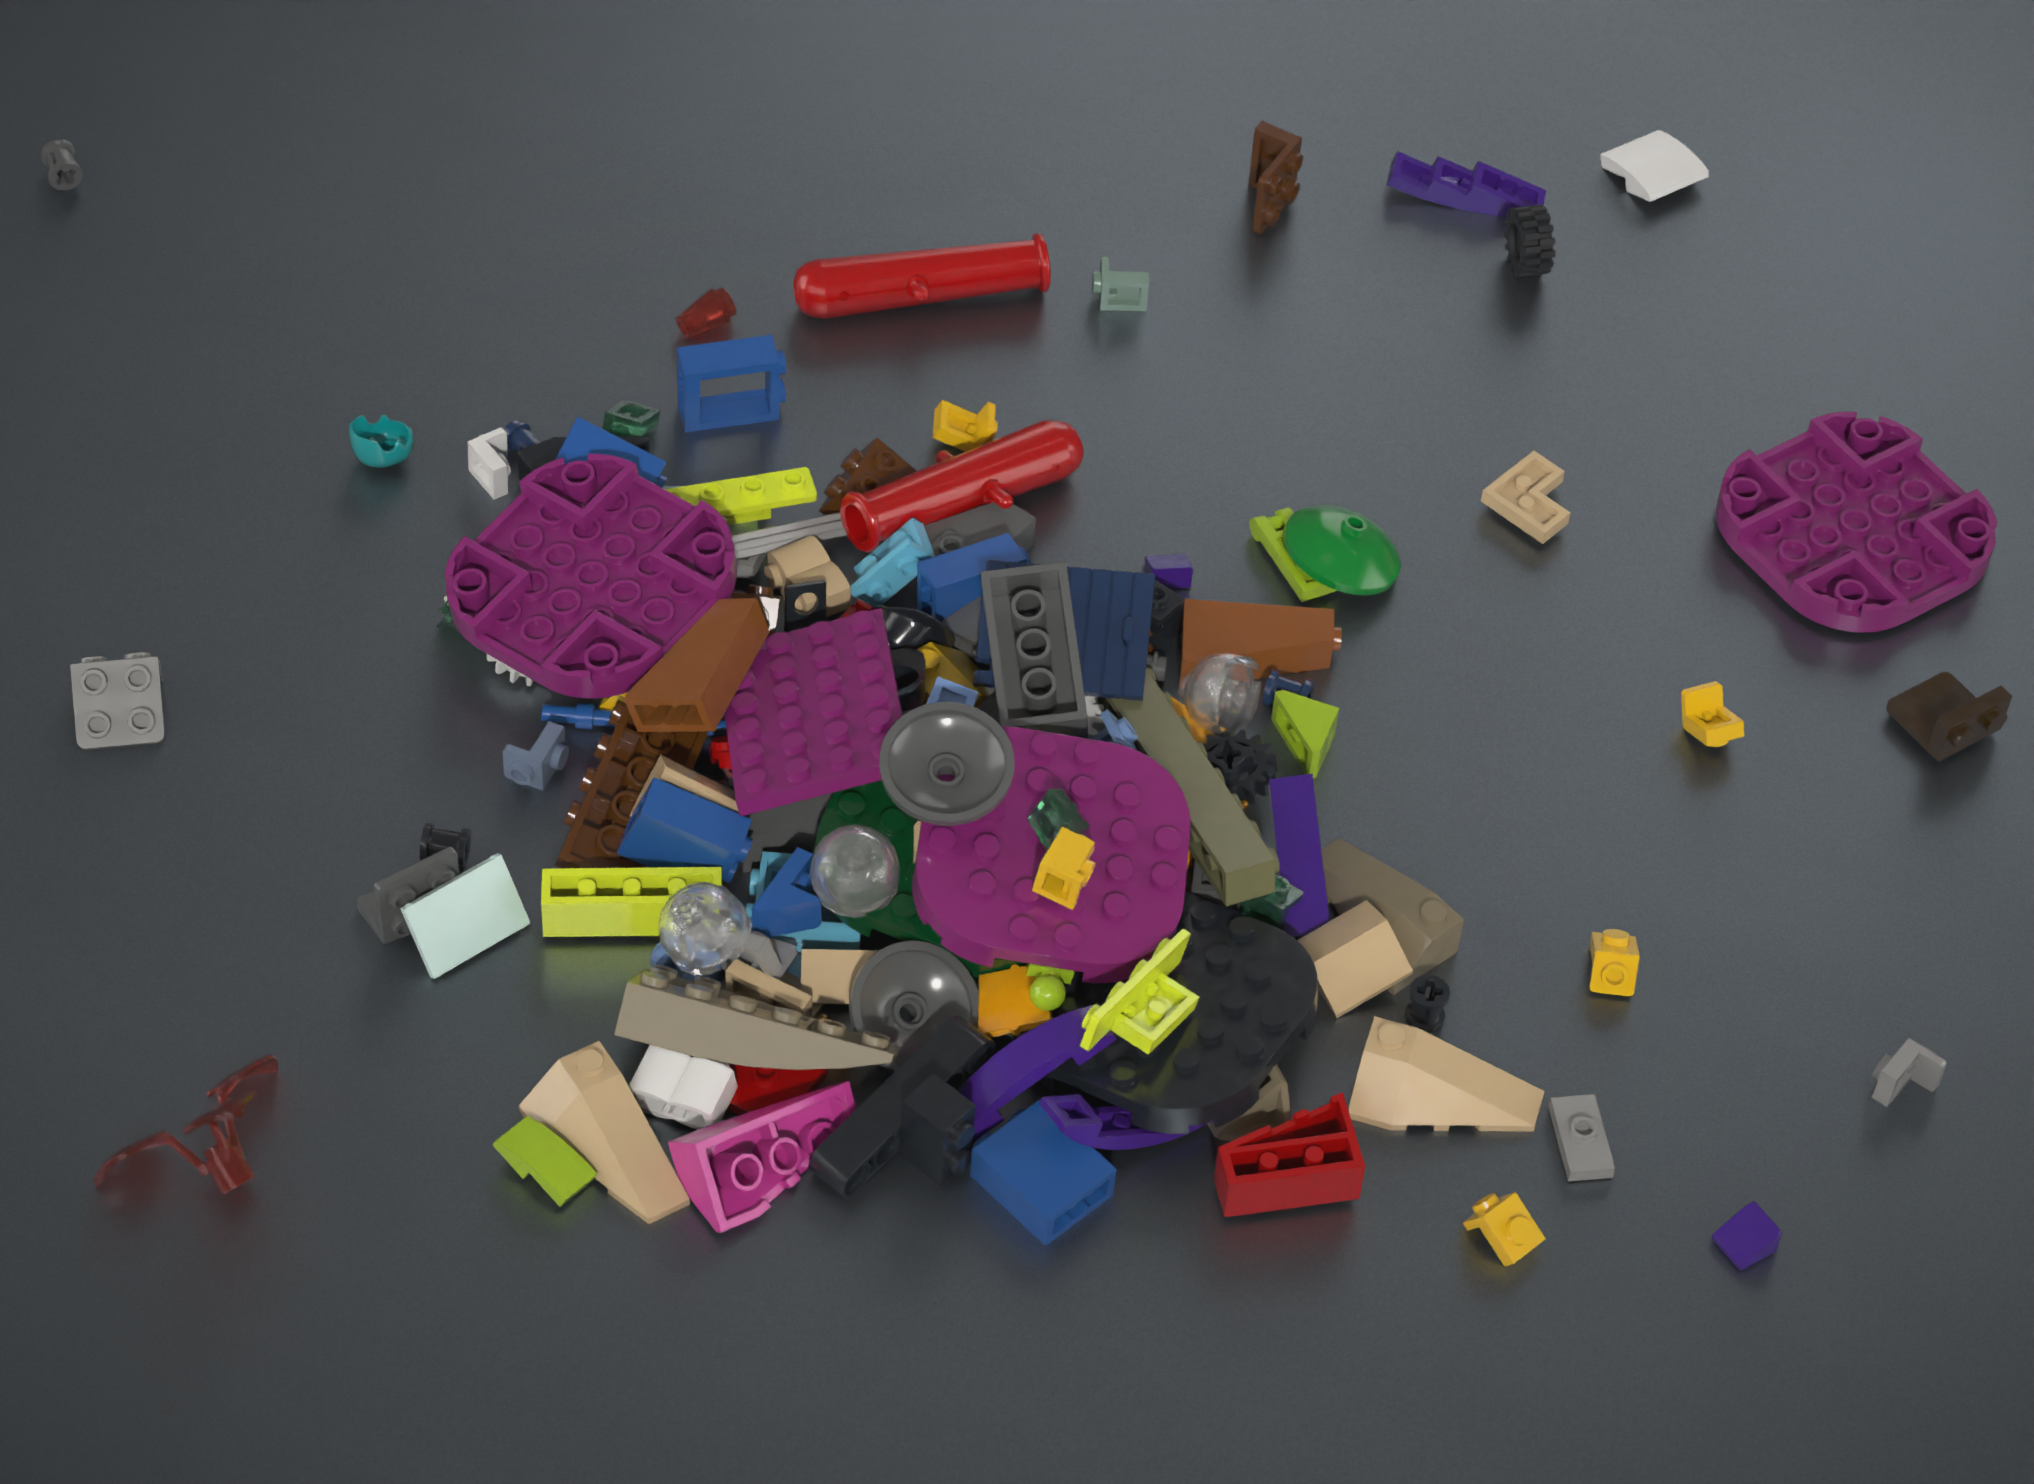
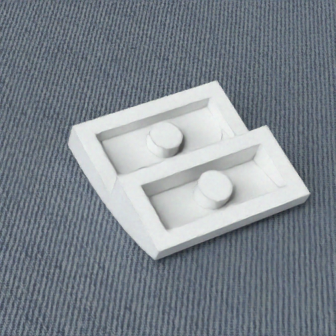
[1601,130,1709,202]

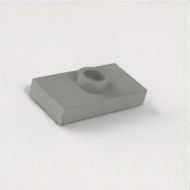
[1548,1094,1615,1182]

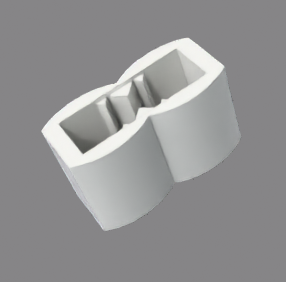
[629,1045,738,1130]

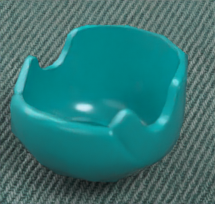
[349,415,414,468]

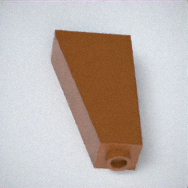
[624,598,770,732]
[1179,599,1342,689]

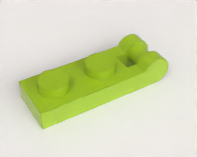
[1249,507,1337,602]

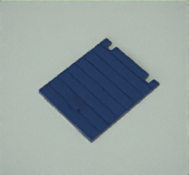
[972,560,1155,701]

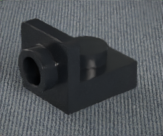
[1150,580,1185,642]

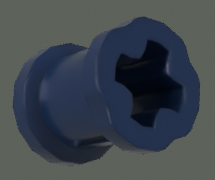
[1262,669,1314,707]

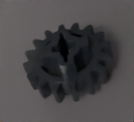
[1204,730,1278,805]

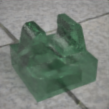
[1027,789,1089,851]

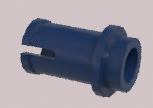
[504,420,541,453]

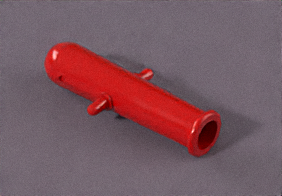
[793,233,1051,319]
[840,420,1084,553]

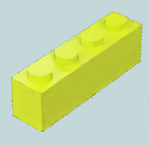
[541,867,722,937]

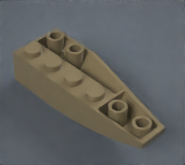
[614,965,900,1070]

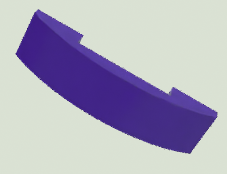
[959,1005,1117,1142]
[1039,1094,1209,1150]

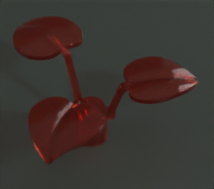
[93,1054,278,1195]

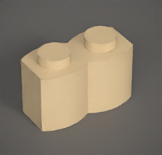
[764,535,851,617]

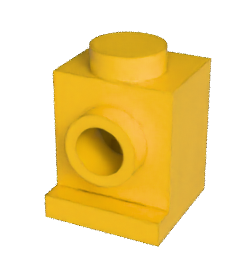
[1032,827,1096,910]

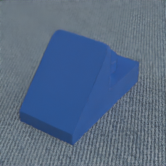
[752,847,822,937]

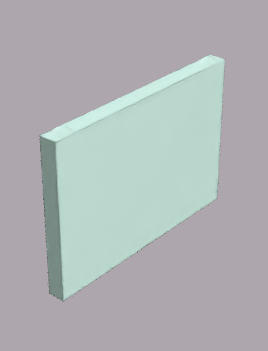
[400,853,531,979]

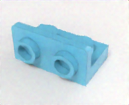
[850,518,935,608]

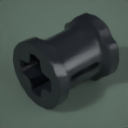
[419,823,471,868]
[1404,975,1450,1033]

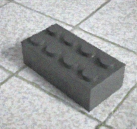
[980,561,1088,739]

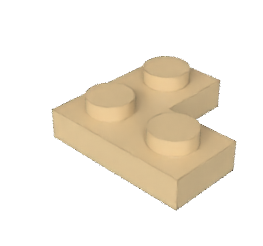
[1481,451,1571,544]

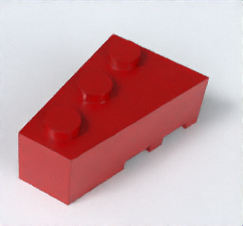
[1214,1092,1365,1217]

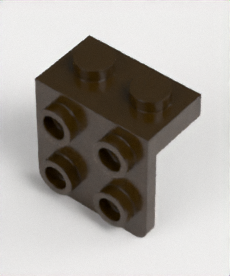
[1886,672,2012,762]

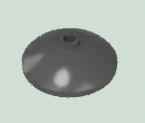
[879,702,1015,826]
[849,941,979,1072]

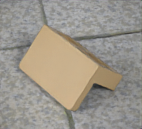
[801,949,879,1004]
[726,959,826,1019]

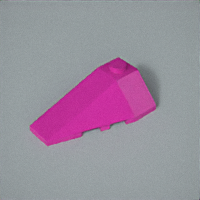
[668,1081,857,1233]

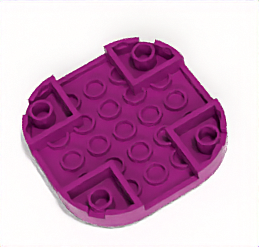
[1716,411,1997,633]
[444,454,737,698]
[912,727,1190,983]

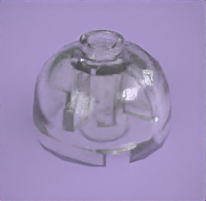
[1182,653,1261,737]
[810,824,900,918]
[658,882,752,975]

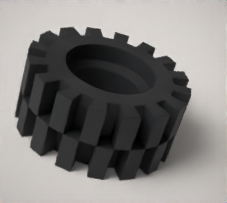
[1504,204,1555,277]

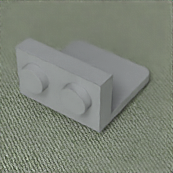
[70,652,165,750]

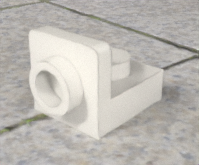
[467,427,510,500]

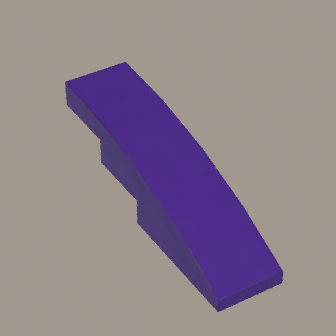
[1386,151,1546,217]
[1269,774,1330,940]

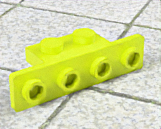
[665,467,817,525]
[1080,928,1199,1055]

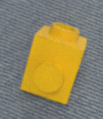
[932,400,998,452]
[1681,681,1745,747]
[1589,929,1640,996]
[1462,1192,1546,1267]

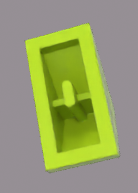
[1271,690,1339,779]

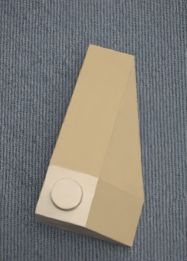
[1348,1016,1545,1132]
[519,1041,690,1224]

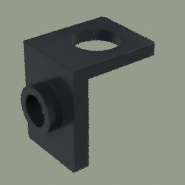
[784,580,828,632]

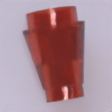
[675,287,737,338]

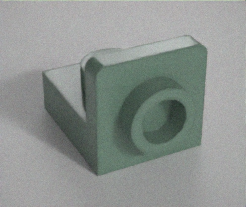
[1092,257,1149,311]

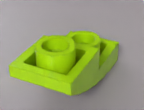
[493,1116,598,1207]

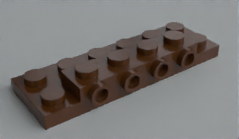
[555,699,708,868]

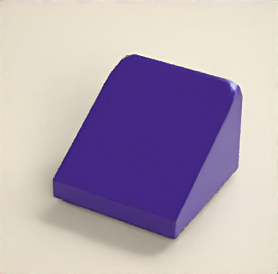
[1145,554,1193,589]
[1711,1201,1782,1271]

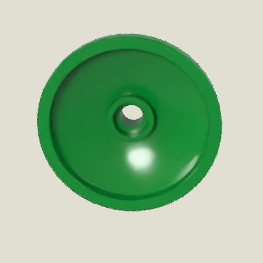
[1283,505,1401,595]

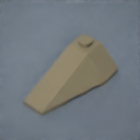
[1322,838,1464,995]

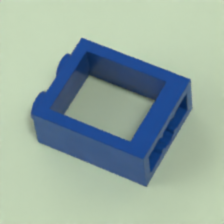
[677,335,786,433]

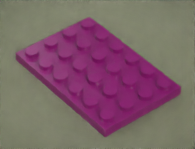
[725,608,903,816]

